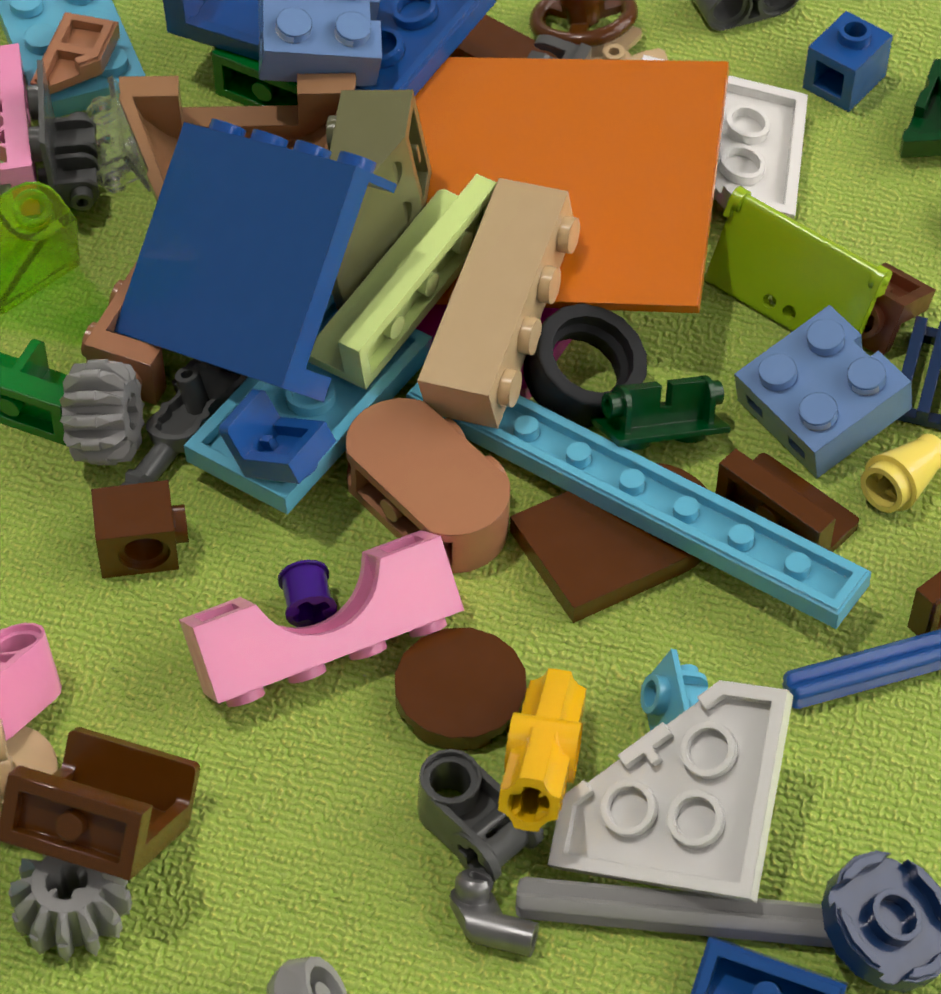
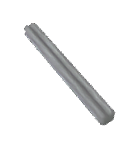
[515,877,833,948]

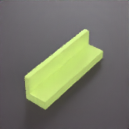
[308,174,497,390]

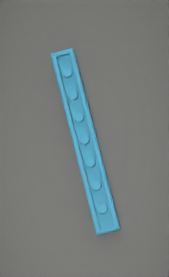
[406,382,871,629]

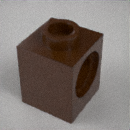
[91,480,189,579]

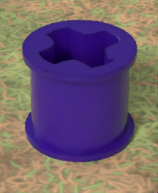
[278,560,337,627]

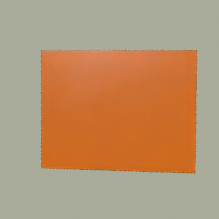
[415,57,729,313]

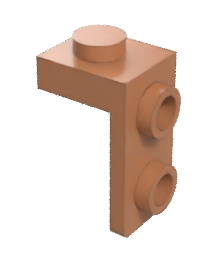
[81,262,167,405]

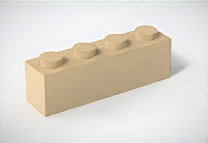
[417,178,580,429]

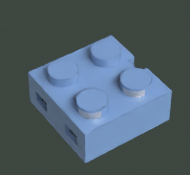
[258,0,382,86]
[734,305,912,479]

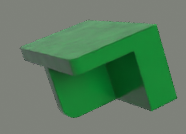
[0,339,67,446]

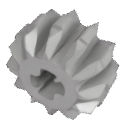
[59,359,145,465]
[9,854,132,962]

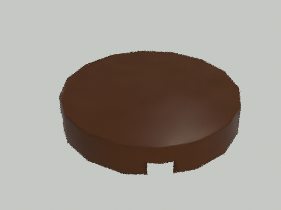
[395,628,527,750]

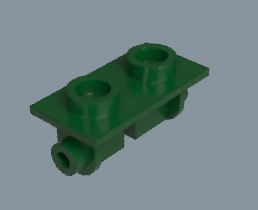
[591,375,731,450]

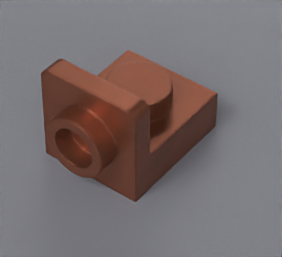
[862,262,936,355]

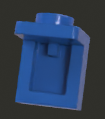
[219,389,336,484]

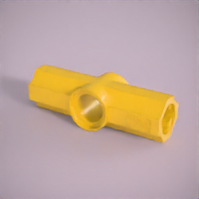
[498,668,587,832]

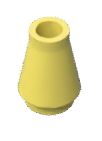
[860,433,941,513]

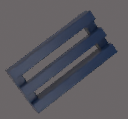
[897,316,941,430]

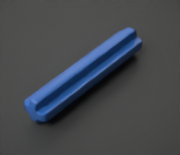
[782,629,941,709]

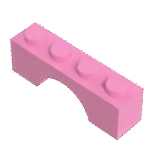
[179,530,464,707]

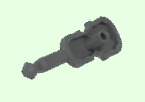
[121,359,248,485]

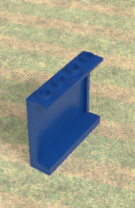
[114,118,397,402]

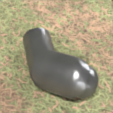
[450,868,539,957]

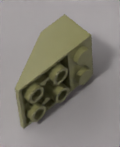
[326,90,432,310]

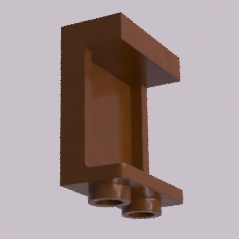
[0,727,200,881]

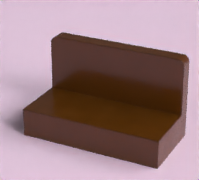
[715,448,859,552]

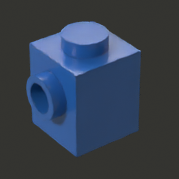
[802,11,893,112]

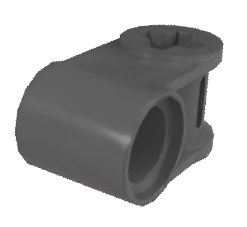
[417,749,544,882]

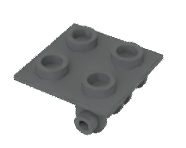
[27,60,100,226]

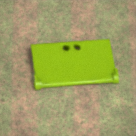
[704,186,892,335]

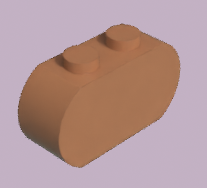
[346,398,510,573]

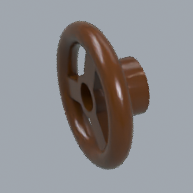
[529,0,638,47]

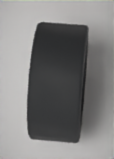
[523,303,647,428]

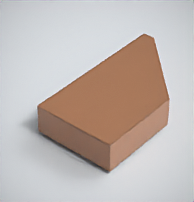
[30,12,120,95]

